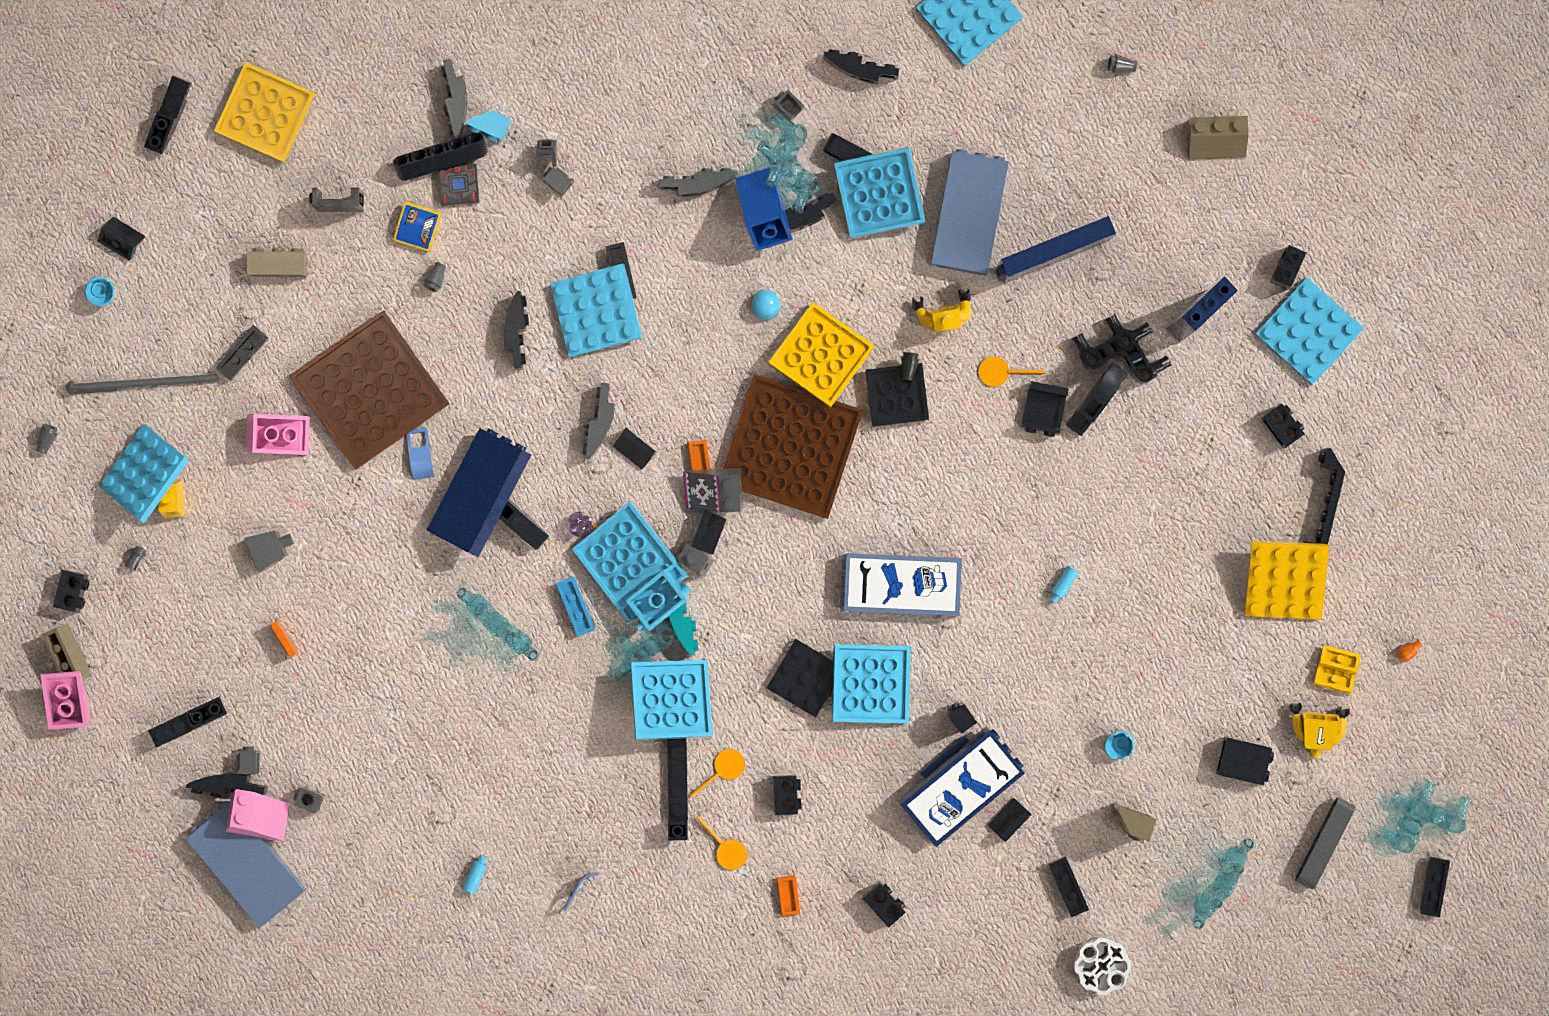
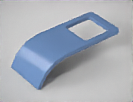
[407,428,434,480]
[564,872,599,911]

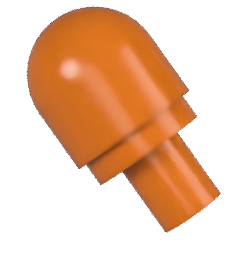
[1397,639,1422,662]

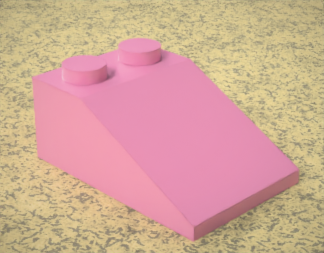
[246,414,310,455]
[40,671,91,730]
[226,789,289,842]

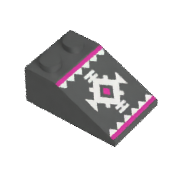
[683,468,744,512]

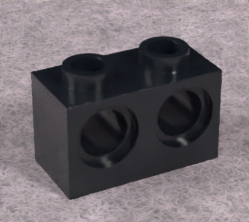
[1270,245,1307,290]
[1261,403,1305,449]
[53,570,90,612]
[946,702,977,734]
[773,775,802,815]
[863,882,906,928]

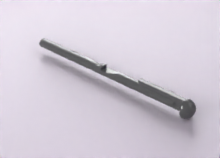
[66,374,218,395]

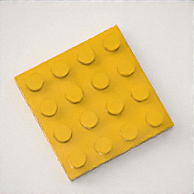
[214,62,316,163]
[768,302,875,408]
[1244,541,1329,620]

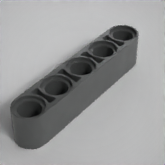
[1295,797,1356,890]

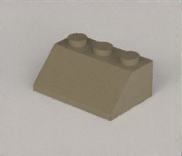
[1187,116,1248,159]
[1112,803,1157,843]

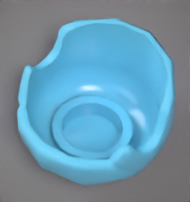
[85,276,114,307]
[751,290,780,321]
[1104,730,1135,760]

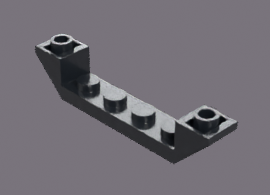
[1301,448,1345,544]
[667,738,688,841]

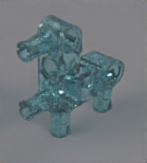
[756,112,820,213]
[456,587,539,661]
[611,621,676,682]
[1375,780,1473,853]
[1192,838,1254,929]

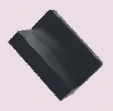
[97,217,145,261]
[613,428,657,469]
[691,511,726,554]
[988,798,1032,842]

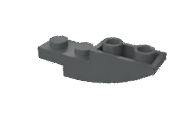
[441,59,467,138]
[659,168,736,197]
[583,383,615,460]

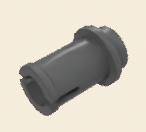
[125,545,146,571]

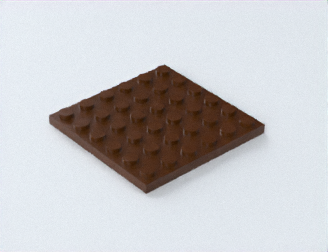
[290,310,450,470]
[723,374,863,519]

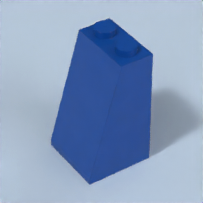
[735,167,793,251]

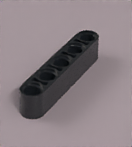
[393,133,488,181]
[822,133,872,161]

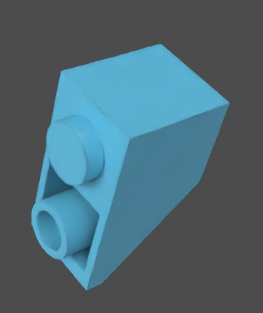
[466,111,512,143]

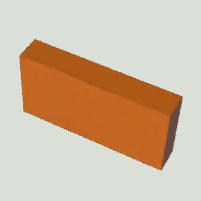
[687,440,711,470]
[270,621,299,657]
[777,875,800,916]

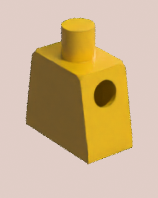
[158,481,184,518]

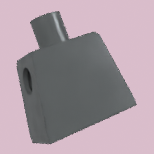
[244,531,294,572]
[674,542,714,577]

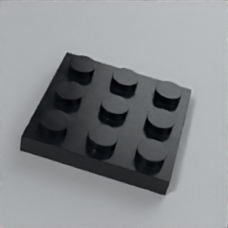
[865,363,929,427]
[766,639,833,718]

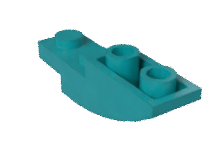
[669,583,698,655]

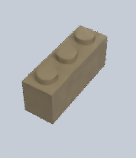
[247,248,308,277]
[41,623,92,680]

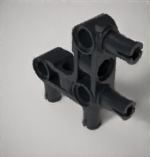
[1072,314,1172,384]

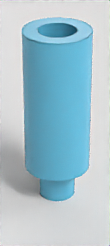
[1050,566,1079,603]
[462,855,487,894]

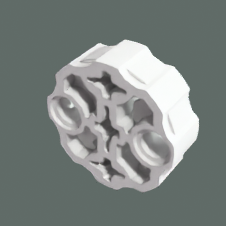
[1073,936,1131,995]

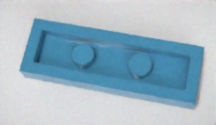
[556,576,596,637]

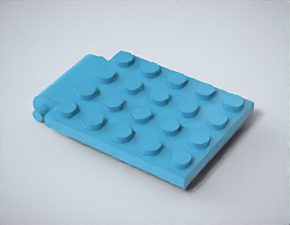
[572,501,691,631]

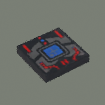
[438,164,480,206]

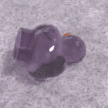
[568,511,598,537]

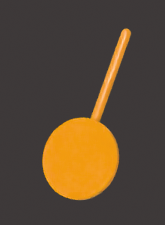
[978,356,1045,387]
[689,749,745,798]
[696,816,747,870]

